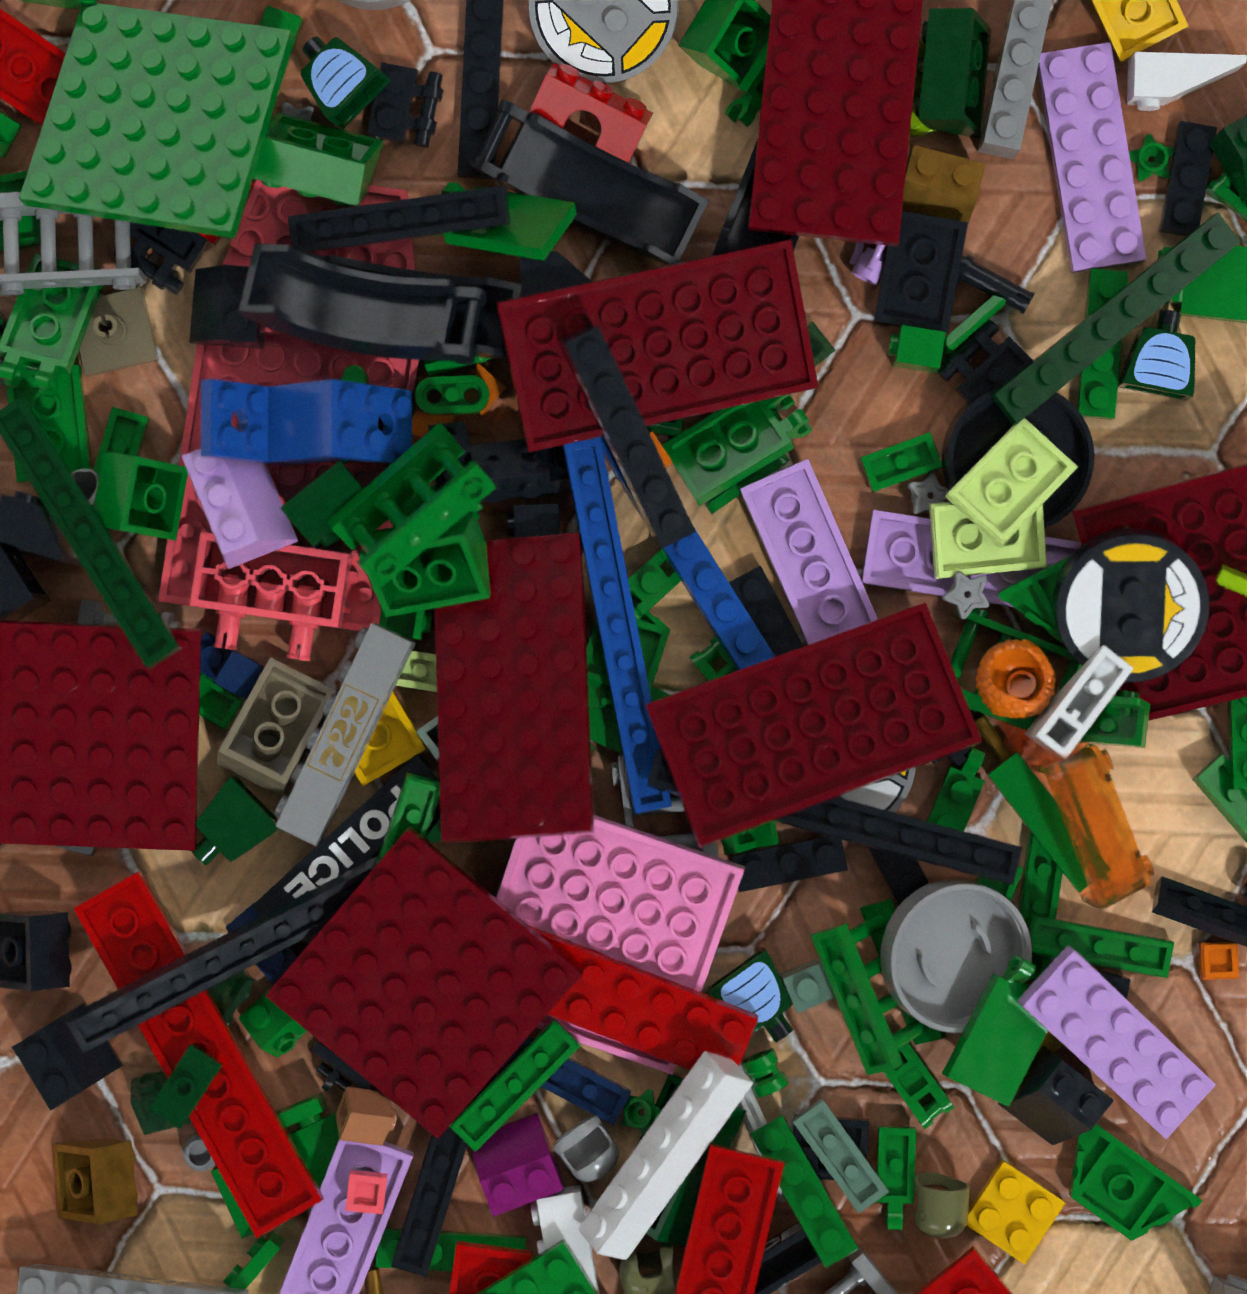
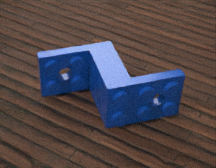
[201,379,412,465]

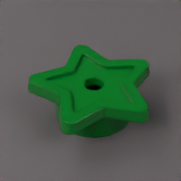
[1129,134,1174,181]
[621,1089,662,1136]

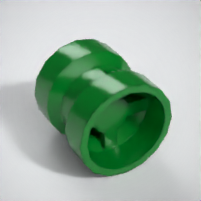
[741,1048,789,1098]

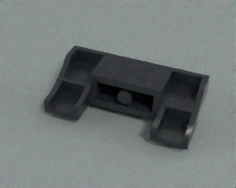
[428,421,571,503]

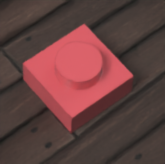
[345,1170,388,1215]

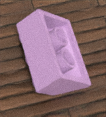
[182,448,298,569]

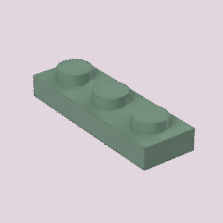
[792,1098,889,1214]

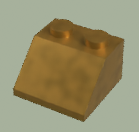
[902,145,986,222]
[52,1138,138,1224]

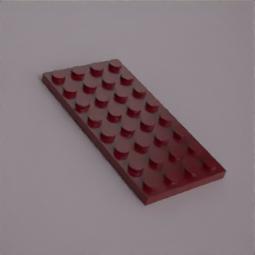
[748,0,923,247]
[496,239,819,452]
[435,533,594,843]
[645,602,982,848]

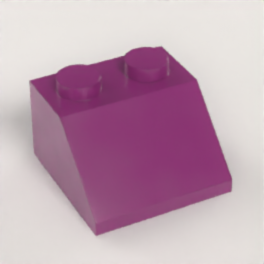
[471,1112,564,1217]

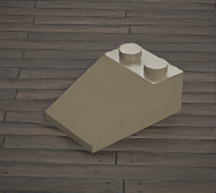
[216,657,336,797]

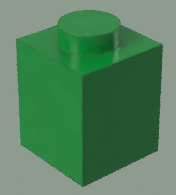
[887,325,946,373]

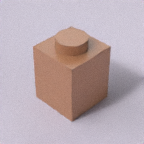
[335,1087,397,1146]

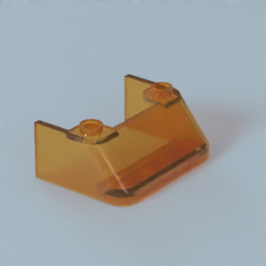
[1030,743,1154,910]

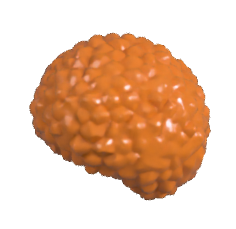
[975,639,1056,718]

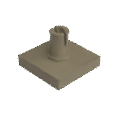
[79,287,159,377]

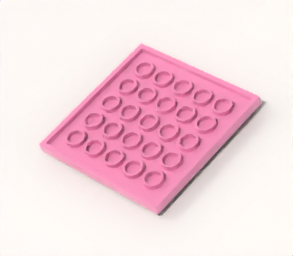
[496,815,745,1075]

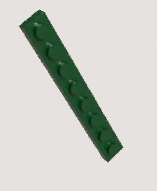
[990,212,1240,425]
[0,397,182,669]

